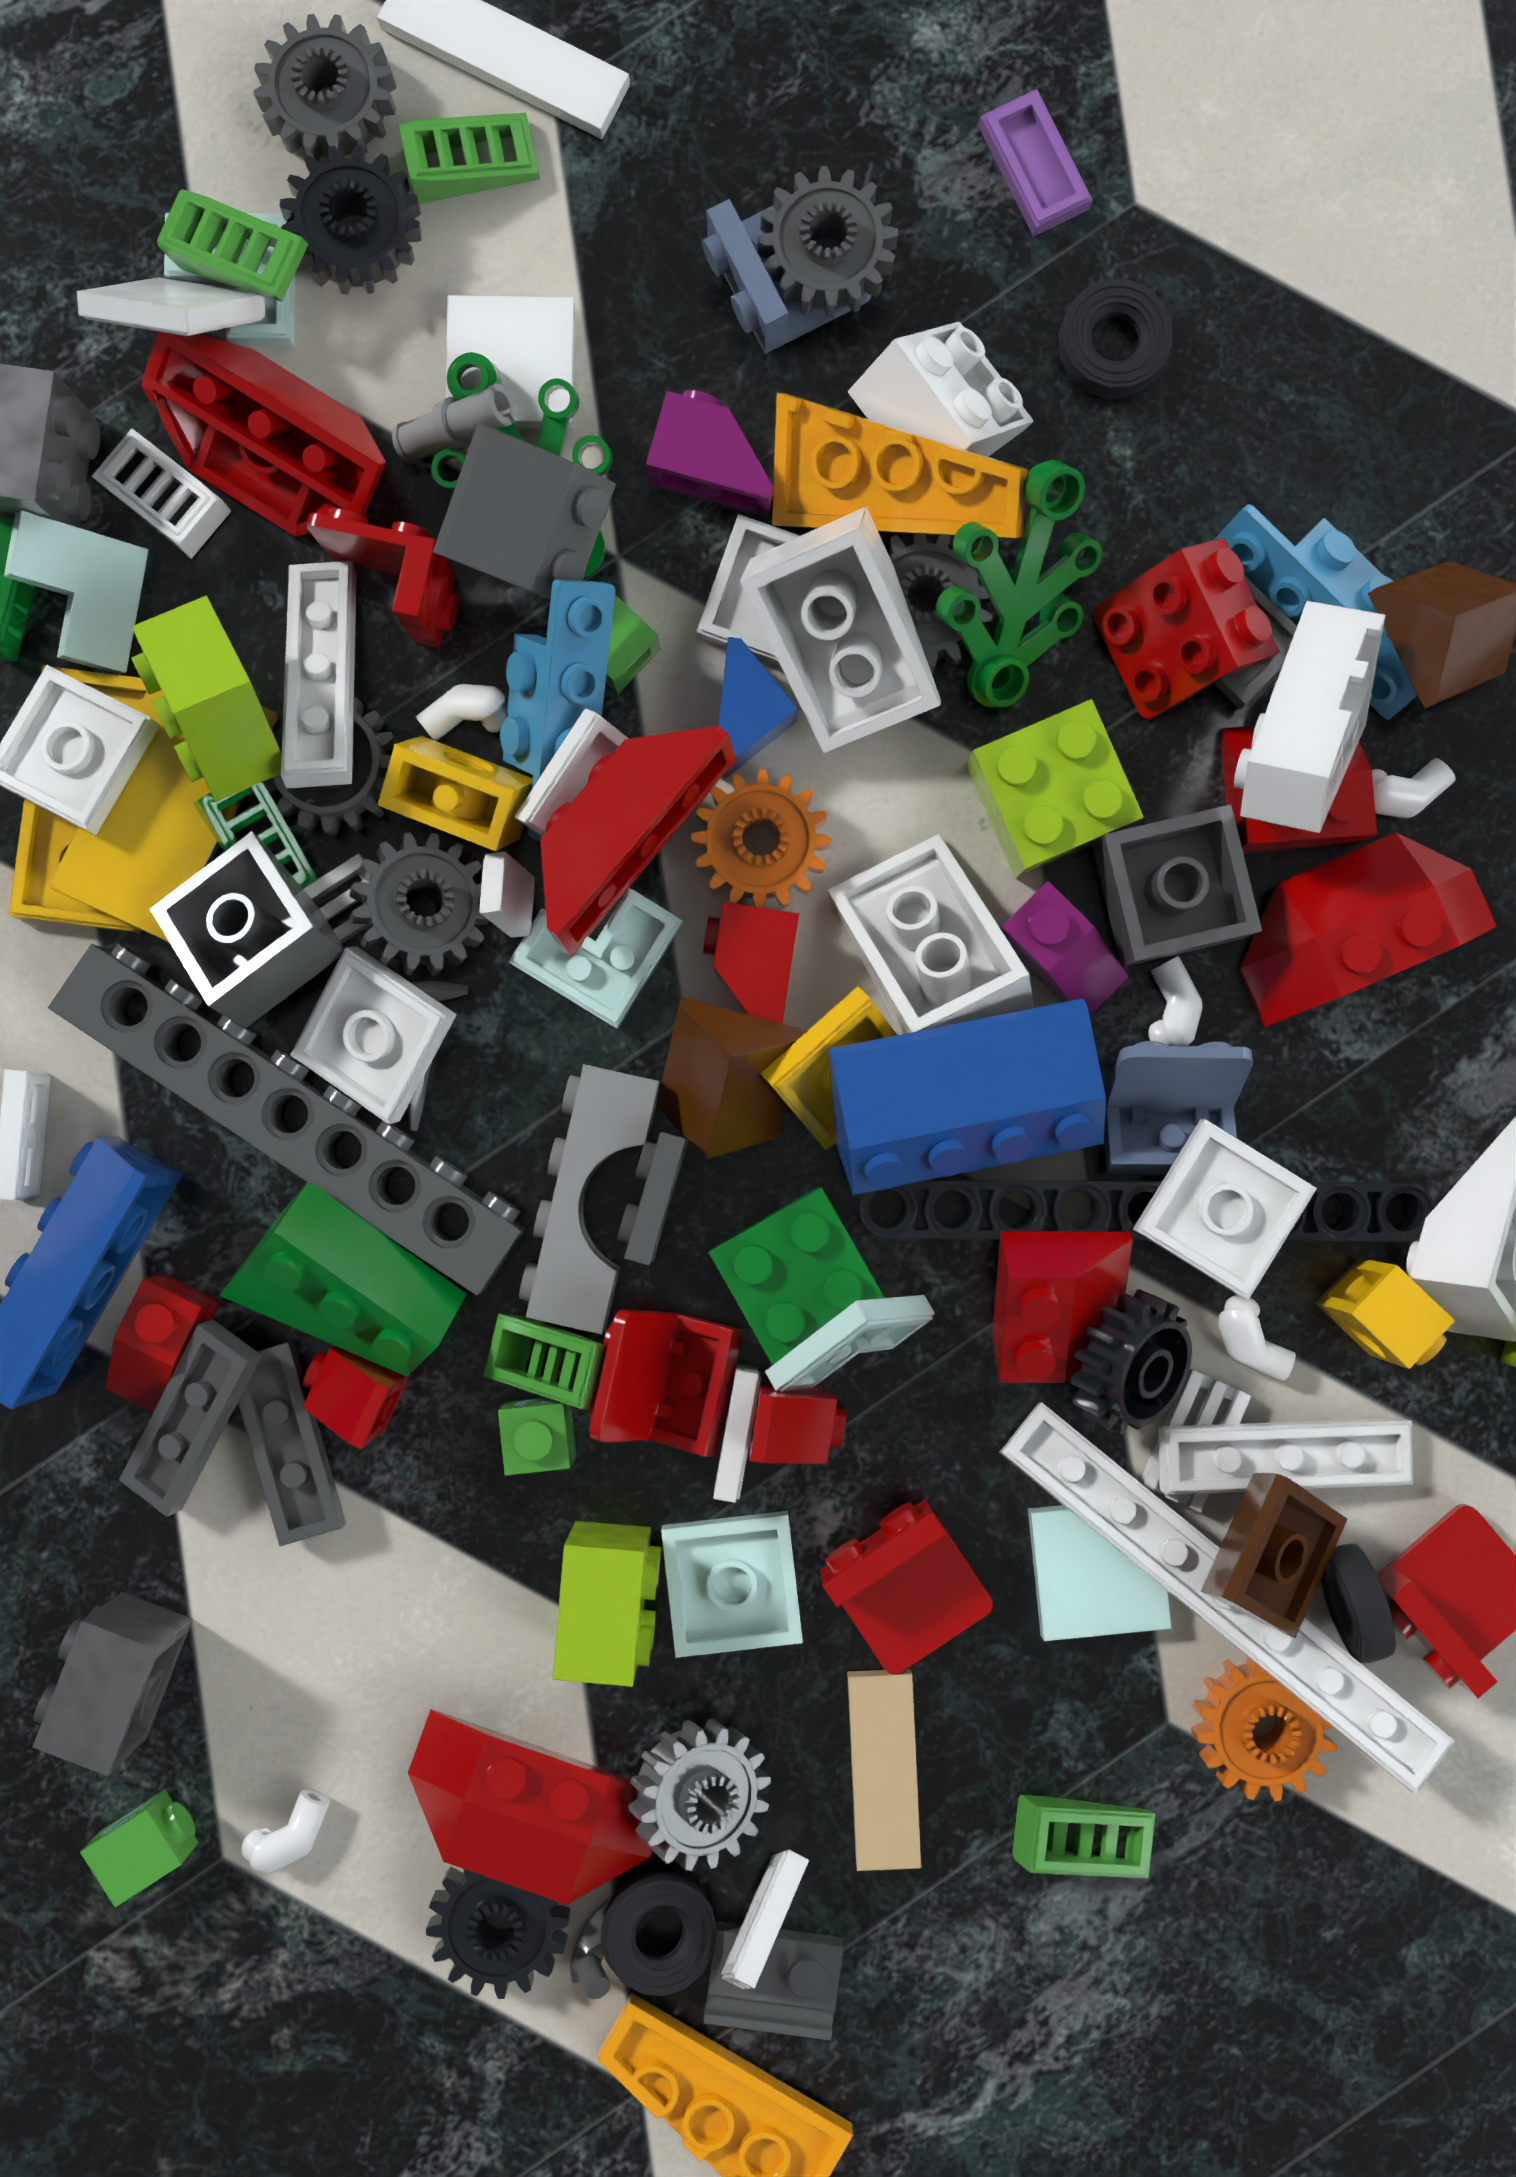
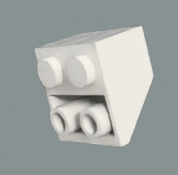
[848,322,1033,457]

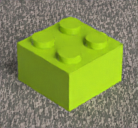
[131,595,282,802]
[965,699,1144,879]
[552,1521,661,1687]

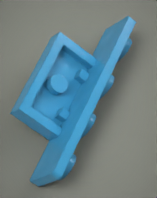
[1214,504,1418,719]
[500,579,615,841]

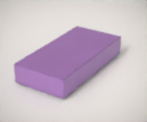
[978,89,1092,237]

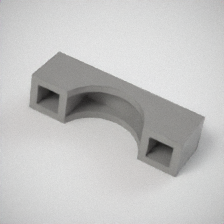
[519,1064,661,1335]

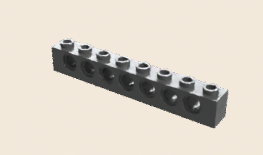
[48,943,528,1296]

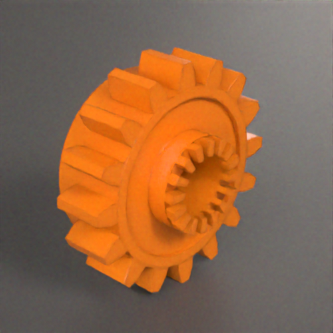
[691,769,831,908]
[1191,1657,1337,1801]

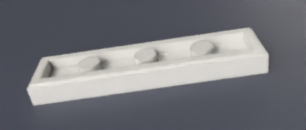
[377,0,630,139]
[281,561,357,789]
[1158,1418,1413,1495]

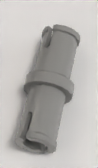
[392,383,516,464]

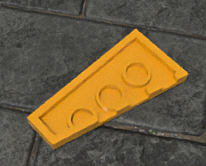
[772,393,1028,538]
[597,1992,853,2177]

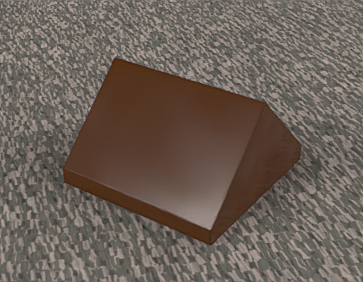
[1367,561,1516,709]
[656,997,807,1159]
[1200,1473,1347,1638]

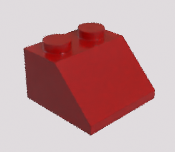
[1220,725,1377,853]
[992,1231,1133,1383]

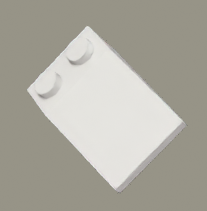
[740,506,941,753]
[827,834,1034,1034]
[1407,1117,1516,1342]

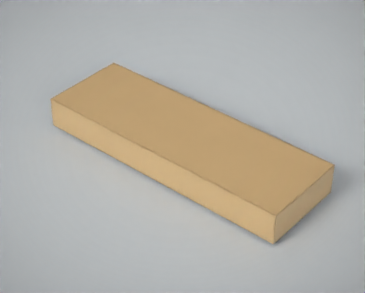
[847,1669,921,1871]

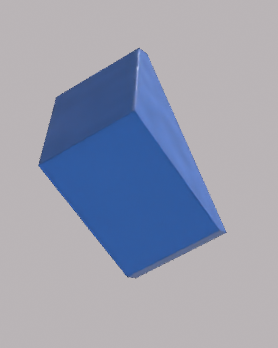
[718,637,798,777]

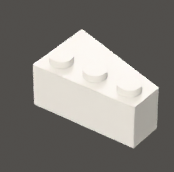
[1234,601,1385,833]

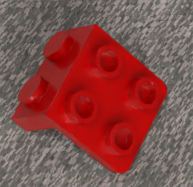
[306,508,459,648]
[1093,538,1280,719]
[589,1309,744,1457]
[820,1499,993,1674]
[1377,1504,1516,1699]

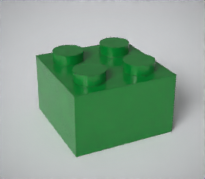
[709,1186,884,1365]

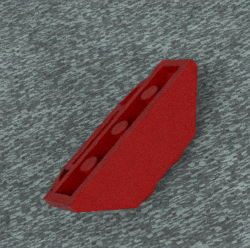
[141,331,386,537]
[540,726,737,957]
[1238,833,1497,1027]
[408,1709,652,1905]

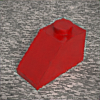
[703,902,799,1024]
[105,1274,221,1412]
[302,1346,411,1449]
[750,1380,847,1464]

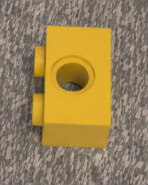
[378,736,533,851]
[1315,1258,1455,1369]

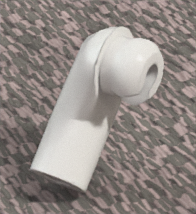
[415,684,508,741]
[1372,758,1456,818]
[1148,956,1203,1046]
[1218,1295,1296,1382]
[241,1789,331,1874]

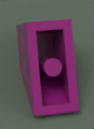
[646,390,773,518]
[1000,881,1128,1016]

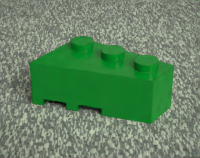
[219,1181,467,1377]

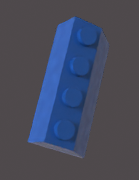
[828,998,1106,1195]
[0,1136,183,1409]

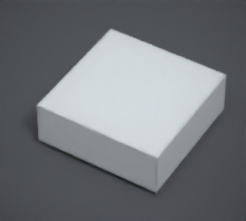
[479,851,535,938]

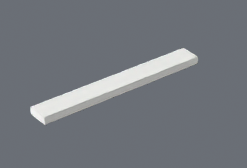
[999,1402,1455,1794]

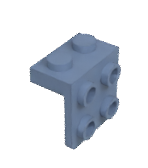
[701,199,872,354]
[1104,1041,1253,1176]

